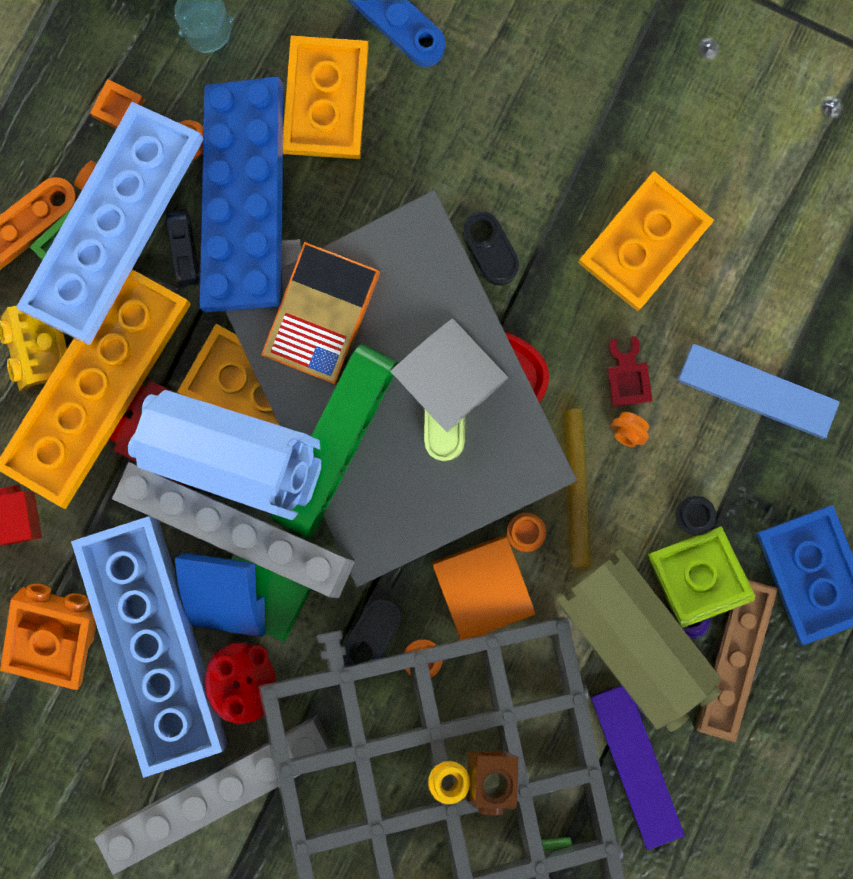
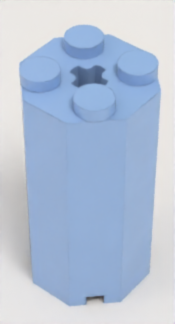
[128,390,321,520]

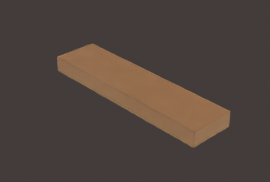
[695,579,778,742]

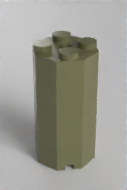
[553,549,721,732]

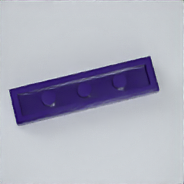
[590,685,685,850]

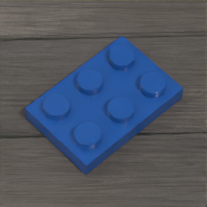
[756,505,853,646]

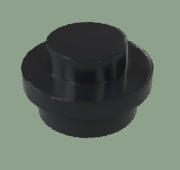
[676,496,716,535]

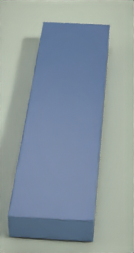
[677,344,840,439]

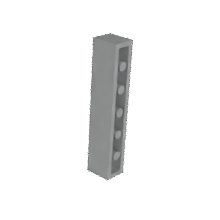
[112,462,355,598]
[94,715,334,875]

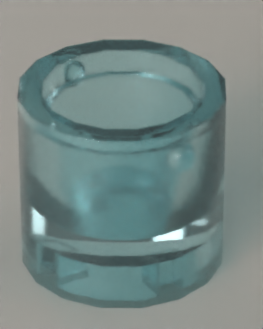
[174,0,233,53]

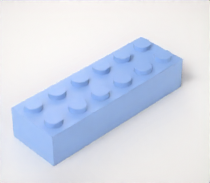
[71,516,229,778]

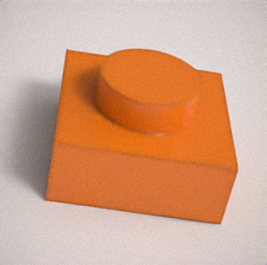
[90,79,145,129]

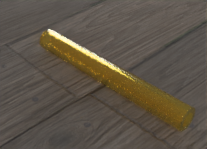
[564,409,591,567]

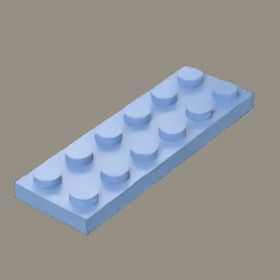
[16,102,204,345]

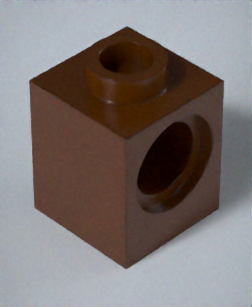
[466,751,519,815]

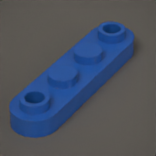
[347,0,445,67]

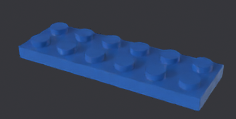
[200,77,284,312]

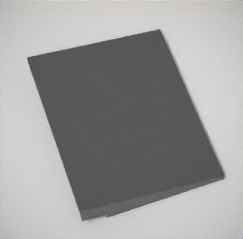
[225,190,577,587]

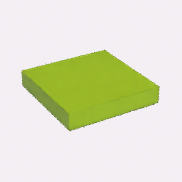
[648,526,755,628]

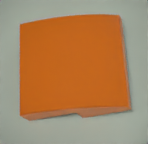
[432,534,536,640]

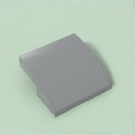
[390,318,508,433]

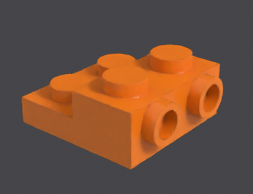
[0,584,96,690]

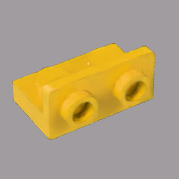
[0,306,67,391]

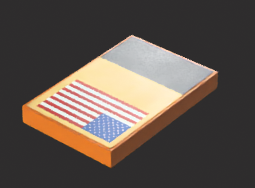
[261,242,381,385]

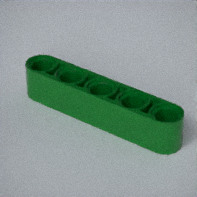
[272,344,398,539]

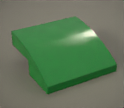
[231,554,312,642]

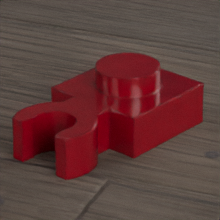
[606,336,653,408]

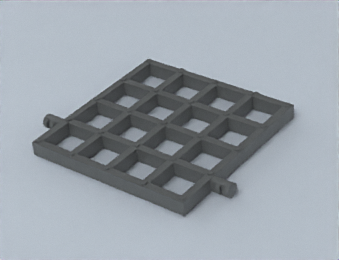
[258,617,625,879]

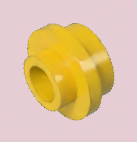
[428,761,470,804]

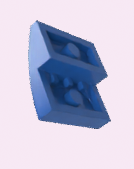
[175,553,266,637]

